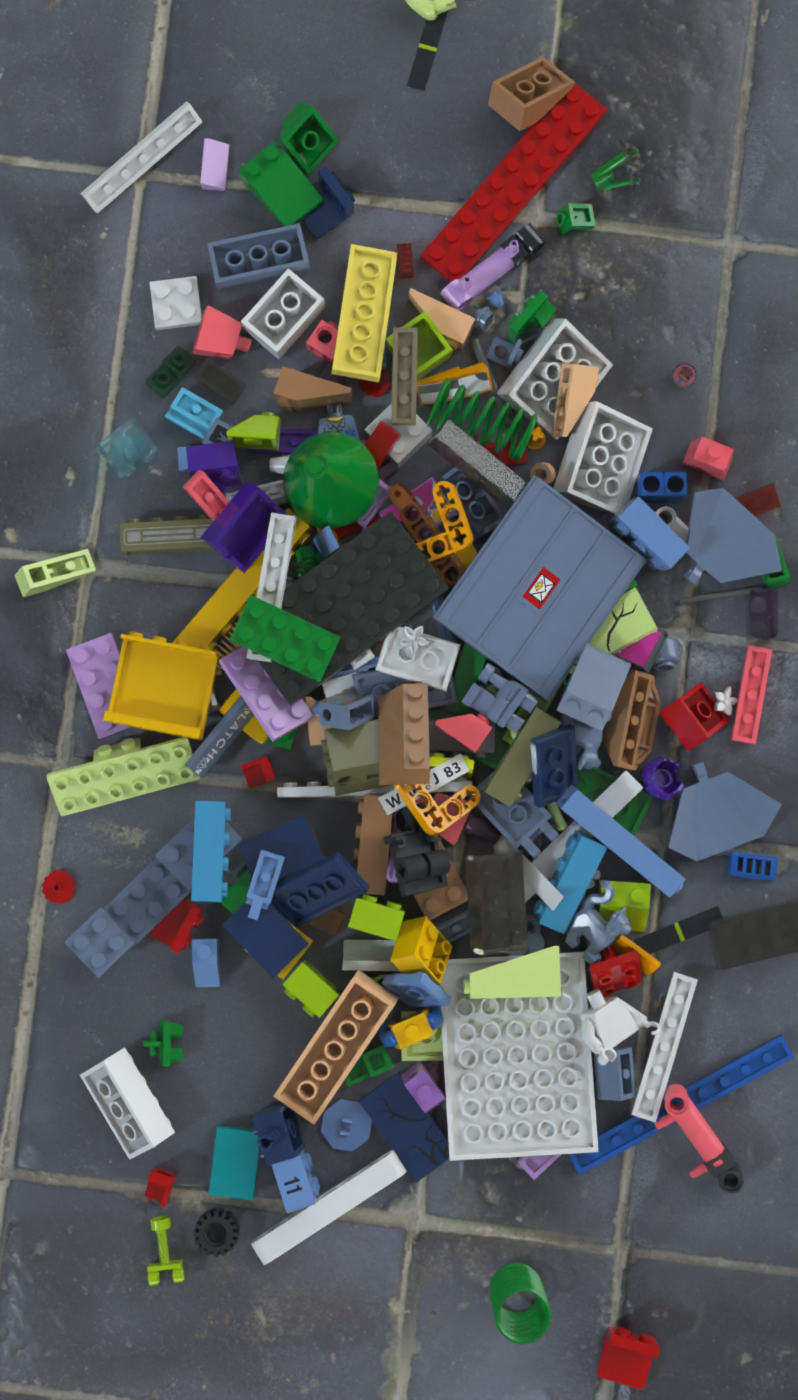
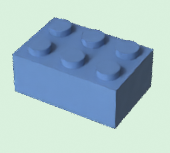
[609,496,690,572]

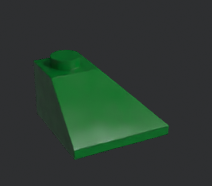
[279,102,339,175]

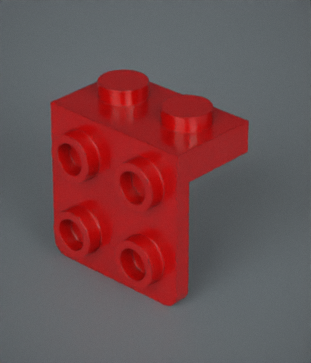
[148,898,204,953]
[597,1326,660,1389]

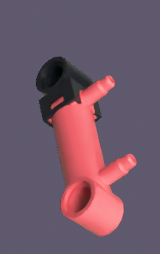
[655,1084,744,1194]

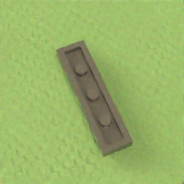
[392,327,418,426]

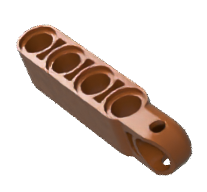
[388,483,466,585]

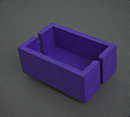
[200,481,288,573]

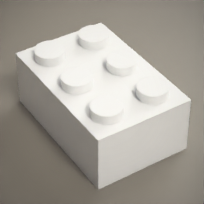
[241,269,325,360]

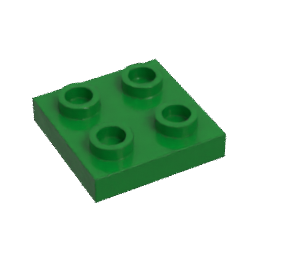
[507,291,556,345]

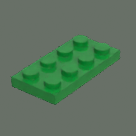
[229,595,341,682]

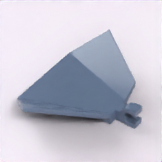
[683,488,782,584]
[668,762,782,862]

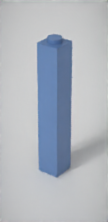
[556,785,686,898]

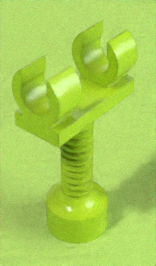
[147,1216,184,1286]

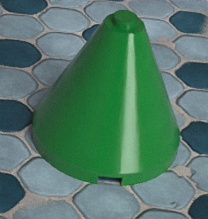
[283,432,380,529]

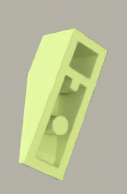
[15,549,96,597]

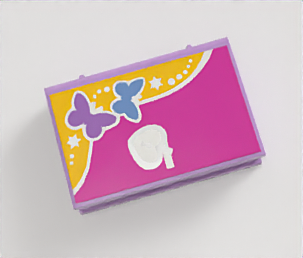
[379,477,457,543]

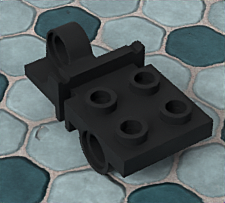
[384,803,450,897]

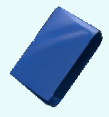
[635,472,687,503]

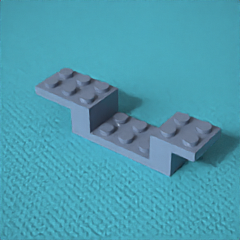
[64,817,243,978]

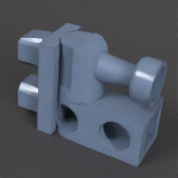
[461,663,538,731]

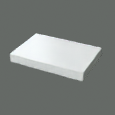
[376,626,461,692]

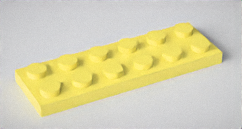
[331,244,398,382]

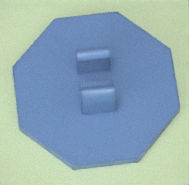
[321,1099,372,1151]

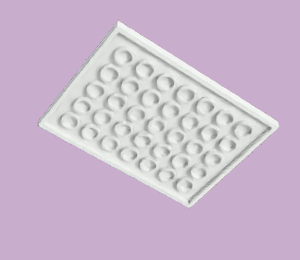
[439,952,599,1161]

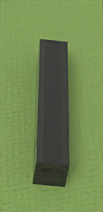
[427,419,528,510]

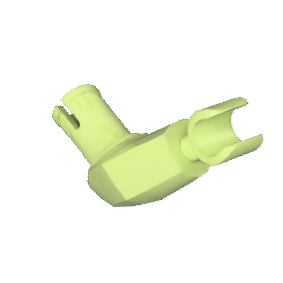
[405,0,457,21]

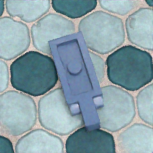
[246,850,285,920]

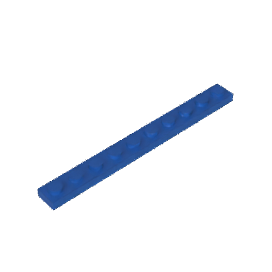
[568,1034,794,1175]

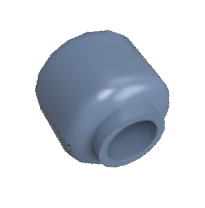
[652,635,680,672]

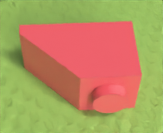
[434,713,492,753]

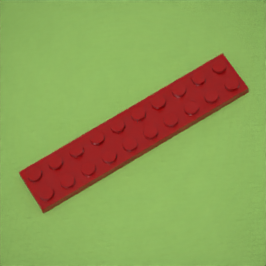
[420,83,607,283]

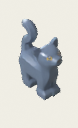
[559,713,612,770]
[562,880,632,965]

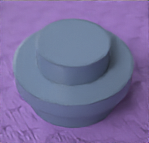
[473,307,494,330]

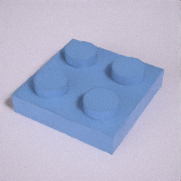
[382,972,451,1008]

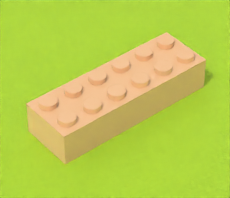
[273,970,399,1124]

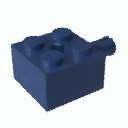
[251,1102,305,1166]

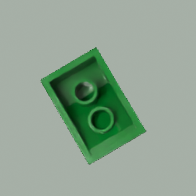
[238,141,323,227]

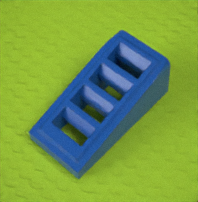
[727,851,778,881]

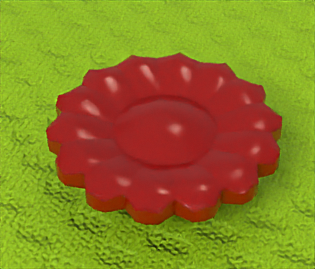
[359,369,391,398]
[42,870,75,904]

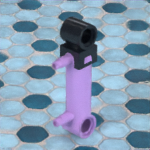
[440,223,546,311]

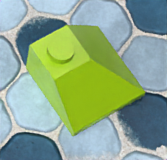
[227,412,281,451]

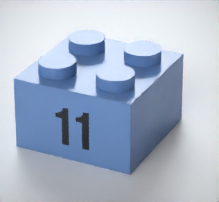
[272,1149,320,1213]

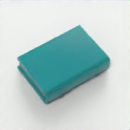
[208,1125,260,1200]

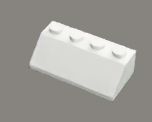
[80,1048,175,1160]

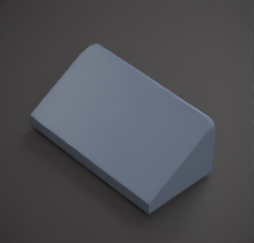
[430,900,483,943]

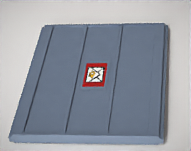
[432,475,646,702]

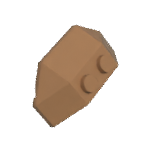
[603,670,661,771]

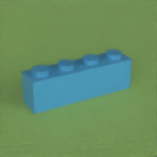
[191,801,231,903]
[533,829,607,934]

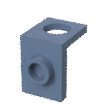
[486,337,524,370]

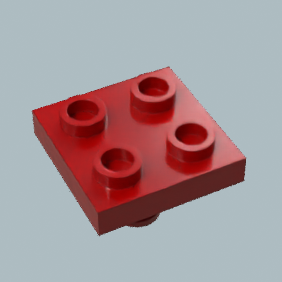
[589,945,643,996]

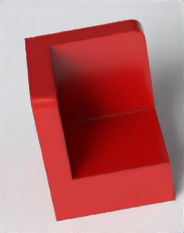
[240,756,277,789]
[144,1167,177,1208]

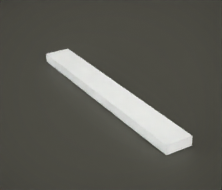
[487,770,643,923]

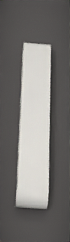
[250,1150,406,1265]

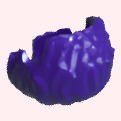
[641,757,684,801]

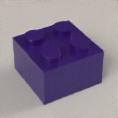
[186,440,243,493]

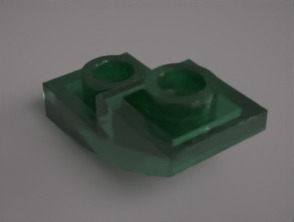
[146,345,196,399]

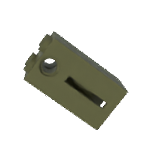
[321,720,391,796]

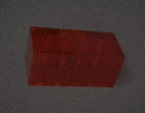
[397,243,414,279]

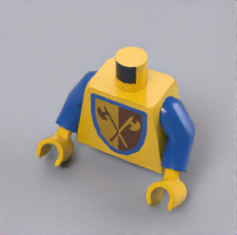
[376,1006,444,1049]

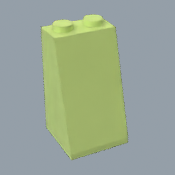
[464,946,561,999]

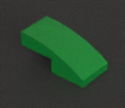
[344,1045,393,1087]

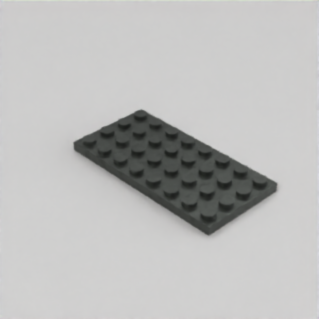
[234,511,450,706]

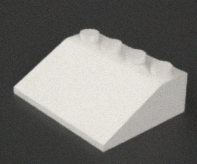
[497,318,613,440]
[553,401,652,516]

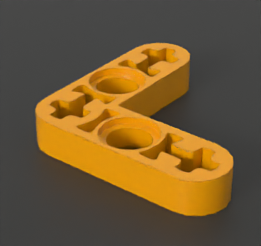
[416,481,473,563]
[394,784,481,835]

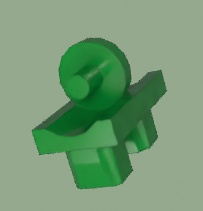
[143,1019,183,1067]

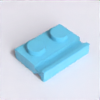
[165,387,224,440]

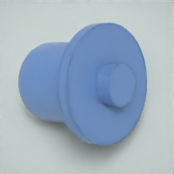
[486,290,504,309]

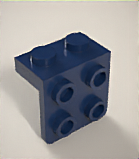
[302,166,355,239]

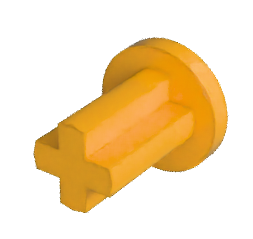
[527,427,546,450]

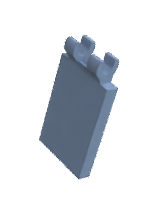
[467,773,559,859]

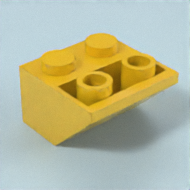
[390,916,452,985]

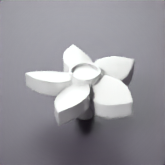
[399,626,429,655]
[715,686,737,716]

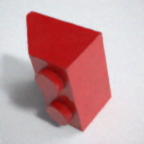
[659,682,730,751]

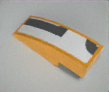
[417,362,494,405]

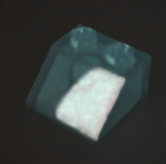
[96,416,158,478]

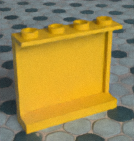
[103,631,220,740]

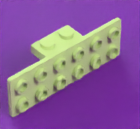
[47,737,200,816]

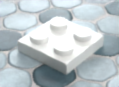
[150,276,202,330]

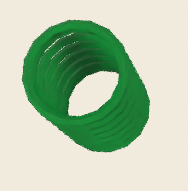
[427,378,538,463]
[489,1262,551,1345]

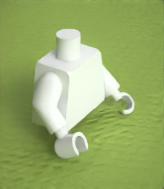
[581,989,660,1065]

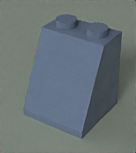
[557,643,631,731]

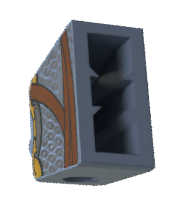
[313,694,375,730]

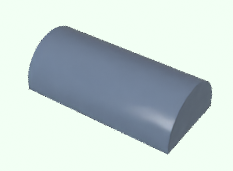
[207,223,310,290]

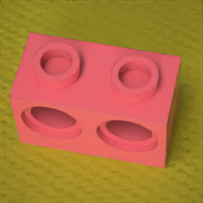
[306,320,338,366]

